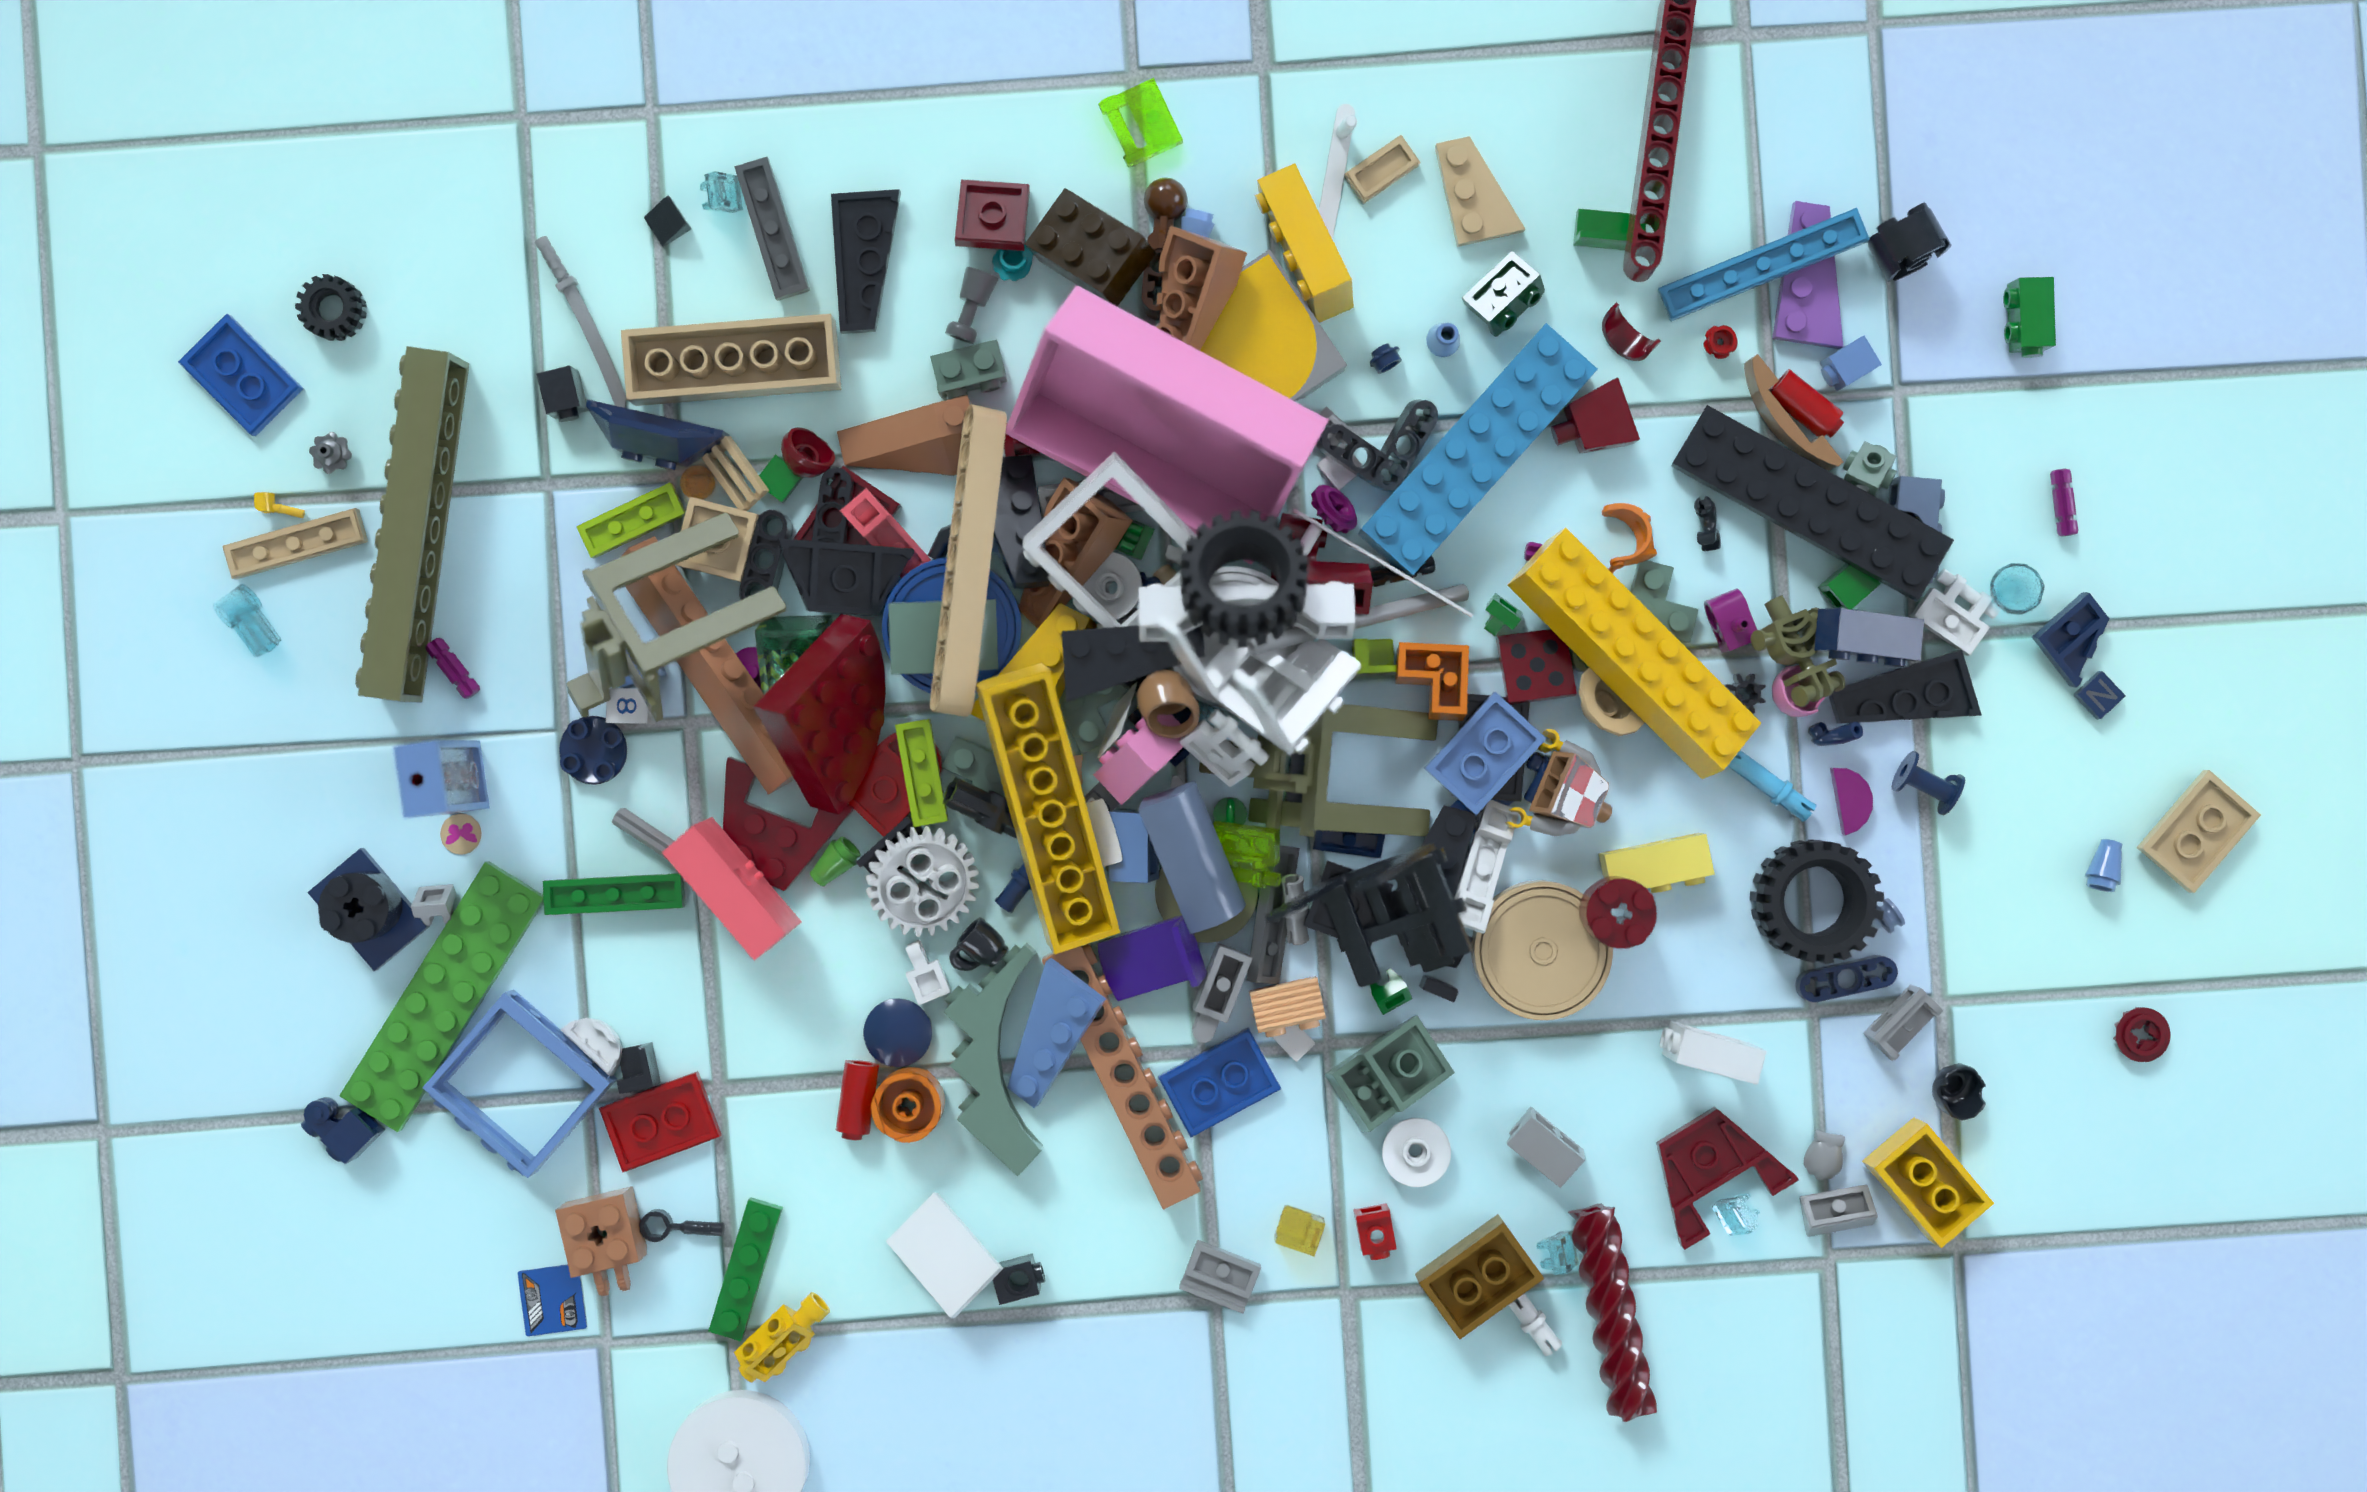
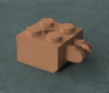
[555,1186,647,1296]

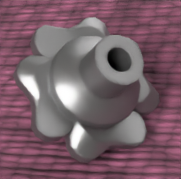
[309,432,352,474]

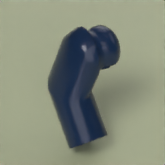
[1808,722,1863,746]
[1524,752,1550,804]

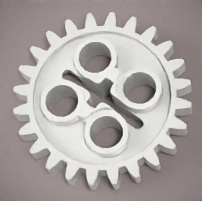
[865,826,979,937]

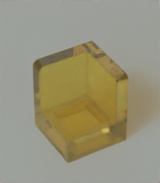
[1274,1205,1326,1257]

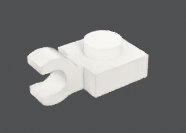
[905,940,952,1005]

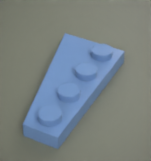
[1007,958,1106,1108]

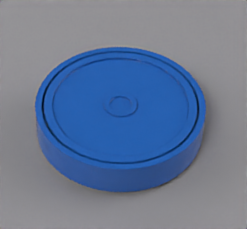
[882,557,1022,693]

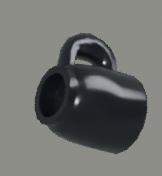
[949,917,1008,971]

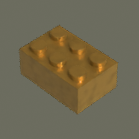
[1415,1214,1544,1340]

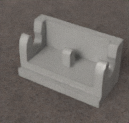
[1863,984,1943,1061]
[1507,1106,1585,1188]

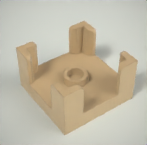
[675,497,759,583]

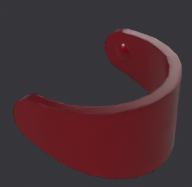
[1602,302,1661,361]

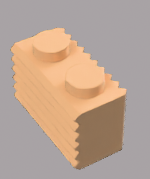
[1249,976,1326,1037]

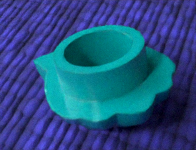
[992,240,1034,282]

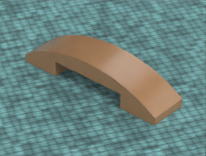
[1744,354,1844,470]

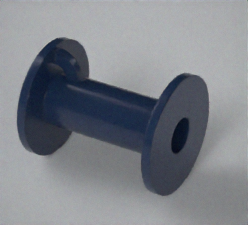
[1891,751,1965,815]

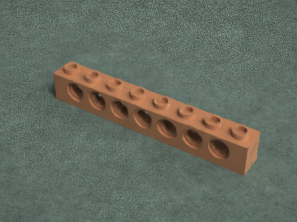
[1042,944,1203,1210]

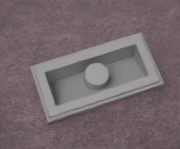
[1799,1184,1878,1237]

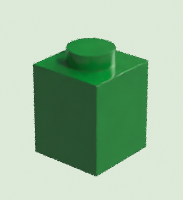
[1818,563,1881,610]

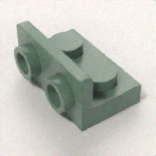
[930,339,1008,400]

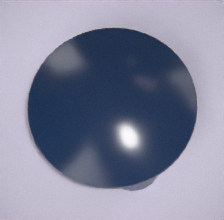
[559,716,627,785]
[863,998,932,1067]

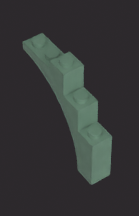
[944,943,1043,1176]

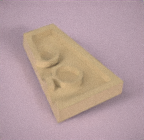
[1435,136,1526,247]

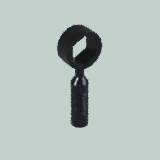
[639,1209,725,1242]

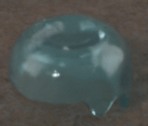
[1989,563,2045,615]

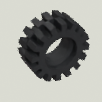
[295,274,367,341]

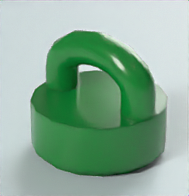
[1213,797,1247,831]

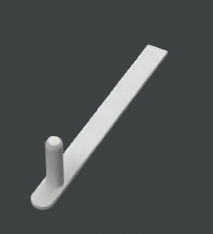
[1305,104,1357,305]
[1292,509,1474,617]

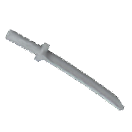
[535,236,627,408]

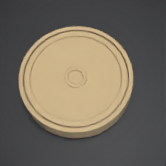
[1471,880,1613,1020]

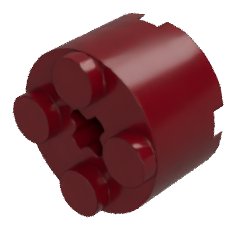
[1579,876,1657,949]

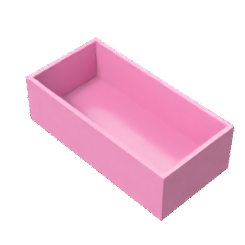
[1005,285,1328,565]

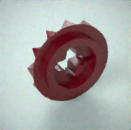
[2113,1007,2171,1062]

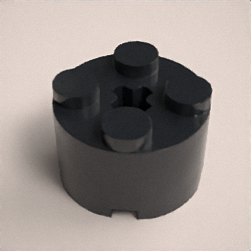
[1867,202,1952,282]
[318,871,402,943]

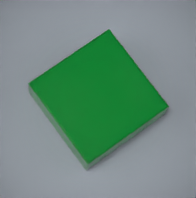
[759,454,804,504]

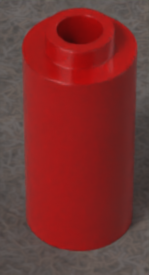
[1770,369,1844,438]
[835,1060,879,1140]

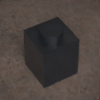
[536,365,588,422]

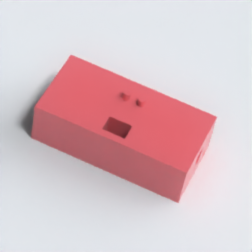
[662,817,802,961]

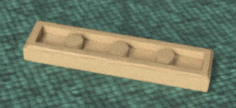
[222,508,368,580]

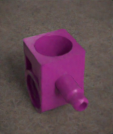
[1704,588,1757,653]

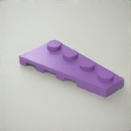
[1772,201,1843,349]

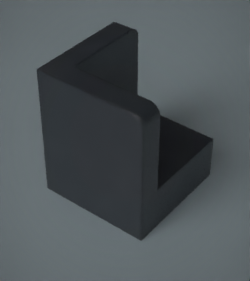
[616,1042,661,1094]

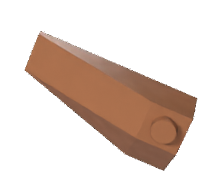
[1156,225,1247,351]
[837,395,972,476]
[1019,477,1133,628]

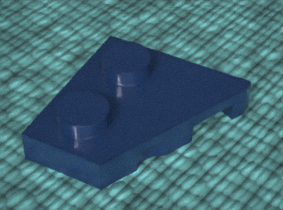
[2032,592,2110,688]

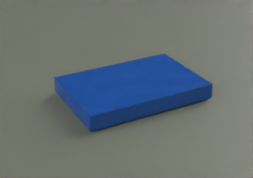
[178,313,304,437]
[1158,1027,1281,1138]

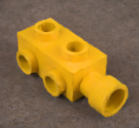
[734,1292,830,1383]

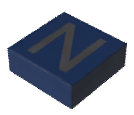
[2073,671,2126,720]

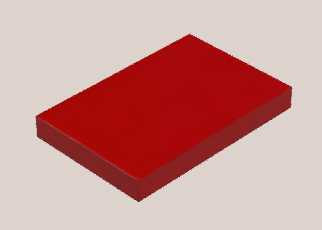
[599,1071,722,1173]

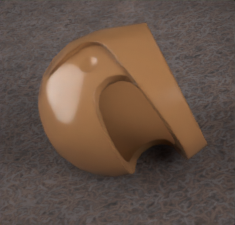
[1137,670,1200,739]

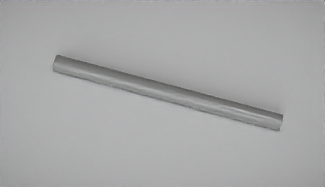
[1247,584,1469,656]

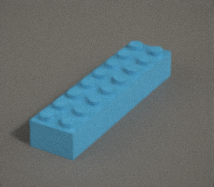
[1358,323,1598,577]

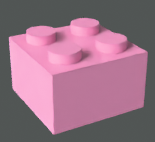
[1093,714,1183,805]

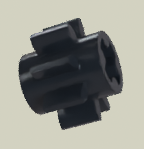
[1724,673,1766,714]

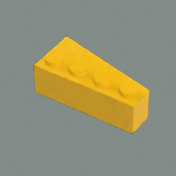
[1254,163,1354,323]
[970,603,1097,722]

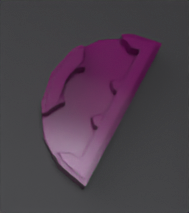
[1830,768,1873,836]

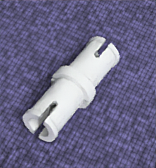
[1508,1293,1562,1356]

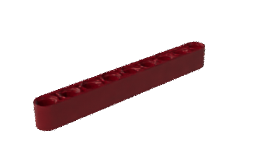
[1623,0,1697,282]

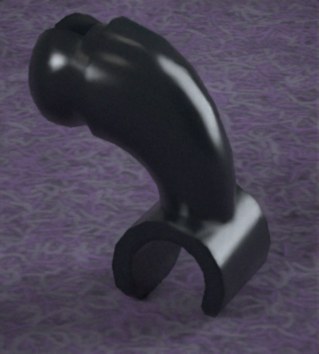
[1694,496,1721,552]

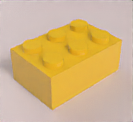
[1862,1117,1995,1248]

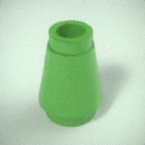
[810,836,861,887]

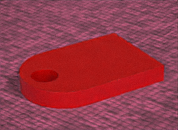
[848,733,943,837]

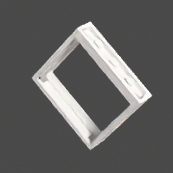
[1023,451,1197,628]

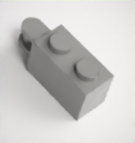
[1192,942,1253,1043]

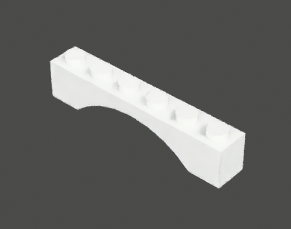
[1139,582,1355,642]

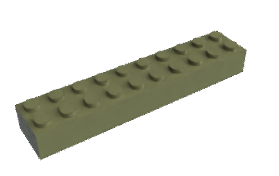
[355,346,470,703]

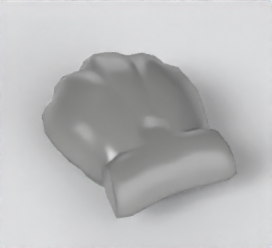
[1804,1129,1845,1180]

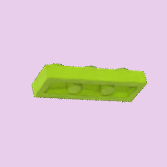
[576,482,686,559]
[895,719,949,827]

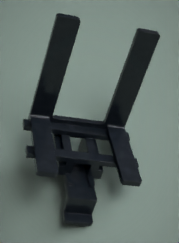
[1265,842,1472,987]

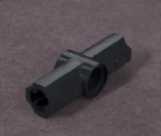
[943,777,1017,839]

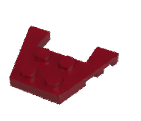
[723,757,854,891]
[1656,1107,1799,1250]

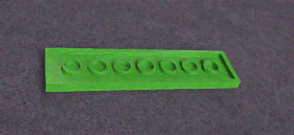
[339,861,544,1132]

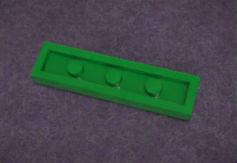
[542,873,685,915]
[708,1197,783,1341]

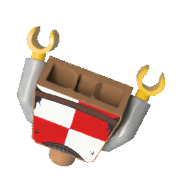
[1505,729,1612,836]

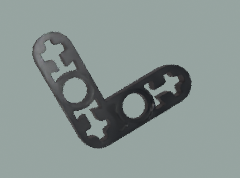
[1316,399,1438,491]

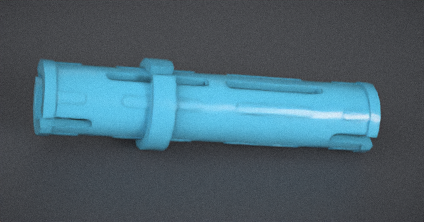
[1728,750,1817,822]

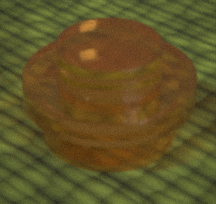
[680,465,716,500]

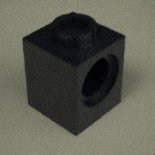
[993,1253,1046,1305]

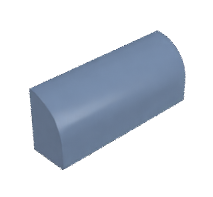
[1138,781,1246,935]

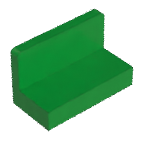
[1573,209,1646,250]

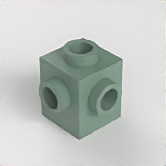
[1842,441,1897,497]

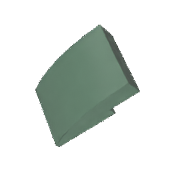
[888,599,998,674]
[1324,1015,1455,1132]

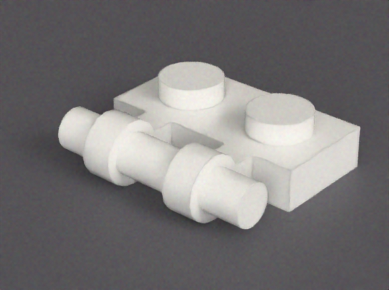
[1910,569,2001,656]
[1179,710,1269,787]

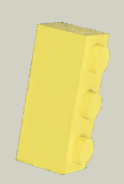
[1598,833,1715,893]

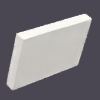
[886,1192,1003,1318]

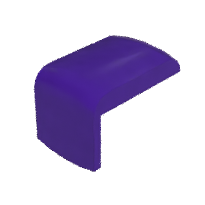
[1097,915,1207,1001]

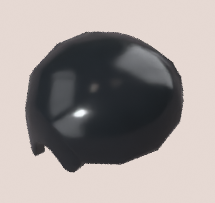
[1932,1063,1986,1121]

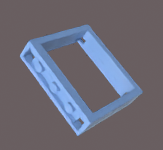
[422,989,618,1178]

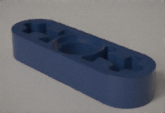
[1795,955,1898,1002]

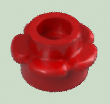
[1703,325,1738,359]

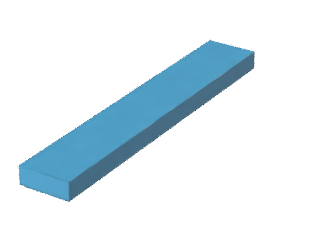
[1658,207,1870,322]

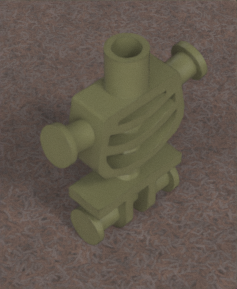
[1751,595,1845,707]

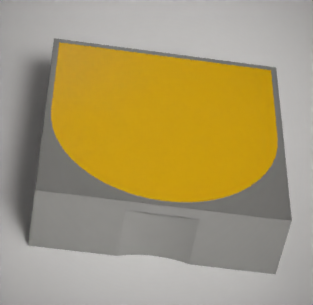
[1154,249,1347,401]

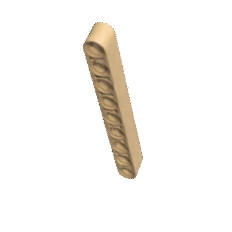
[930,404,1007,717]

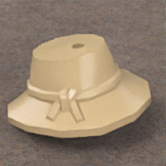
[1579,667,1645,736]

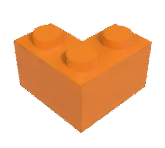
[1395,642,1469,721]

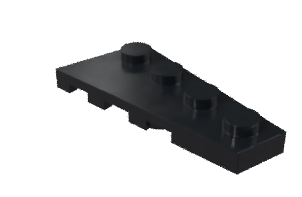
[831,189,901,334]
[994,455,1050,589]
[1061,625,1205,702]
[1828,650,1982,724]

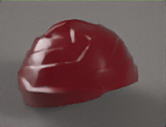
[781,427,835,478]

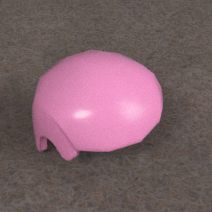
[1772,665,1825,717]

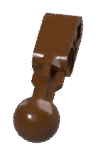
[1142,177,1188,320]

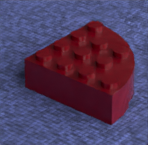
[753,614,886,815]

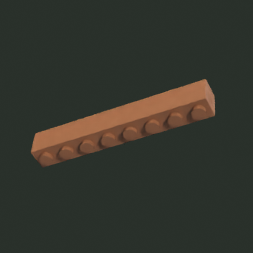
[621,536,794,795]

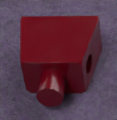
[1551,378,1640,454]

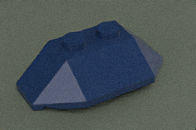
[586,399,729,471]

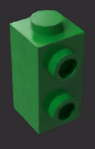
[2003,277,2056,358]

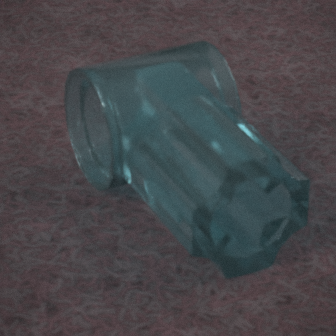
[213,583,282,657]

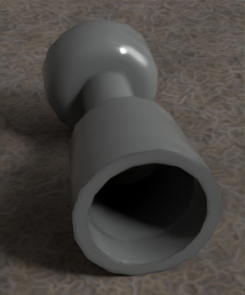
[945,267,998,344]

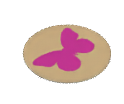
[440,813,482,855]

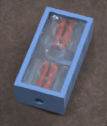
[393,740,490,819]

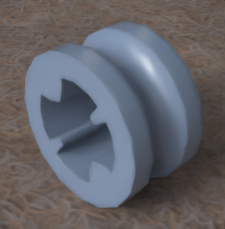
[1876,898,1905,934]

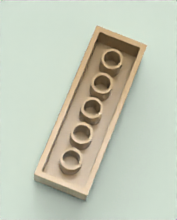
[621,314,842,406]

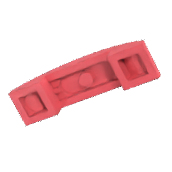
[840,488,931,578]

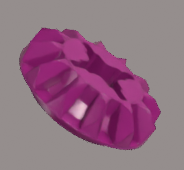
[1311,485,1357,534]

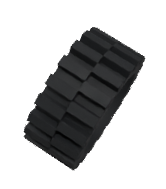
[1180,510,1308,648]
[1750,839,1885,964]

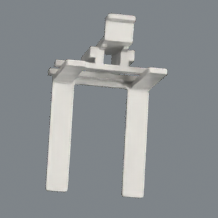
[1155,615,1361,756]

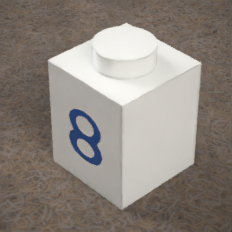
[606,688,655,724]

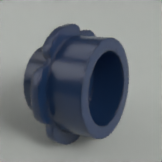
[1369,343,1402,374]

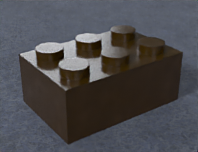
[1025,188,1156,307]

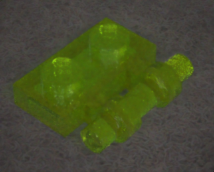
[1212,821,1281,888]

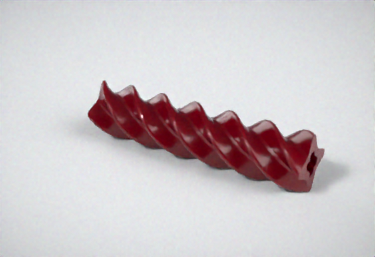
[1568,1203,1657,1422]

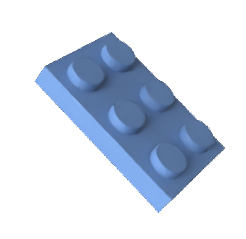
[1424,692,1547,815]

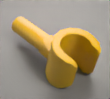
[254,492,305,518]

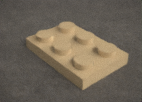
[2136,770,2261,893]

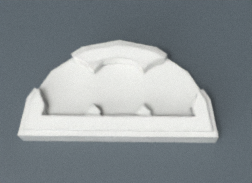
[560,1018,622,1076]

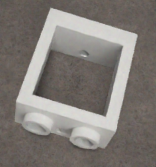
[1660,1021,1767,1085]

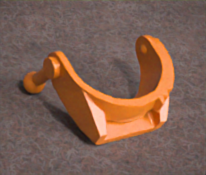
[1602,503,1657,574]

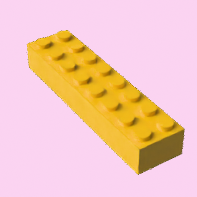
[1507,527,1761,780]
[976,663,1120,954]

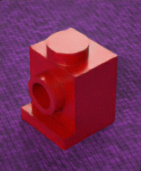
[1353,1203,1397,1260]

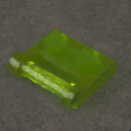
[1098,77,1183,167]

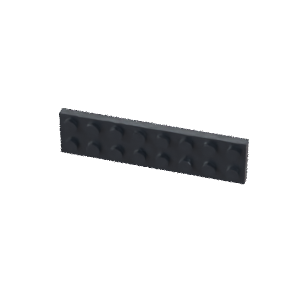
[1671,405,1954,602]

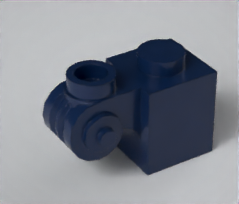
[301,1097,386,1164]

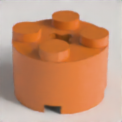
[871,1067,945,1143]

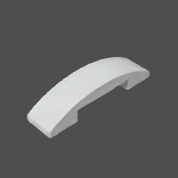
[1455,800,1519,934]

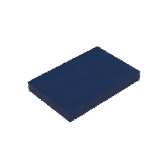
[307,848,430,971]

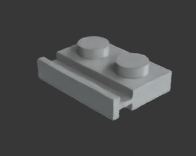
[1179,1239,1262,1314]

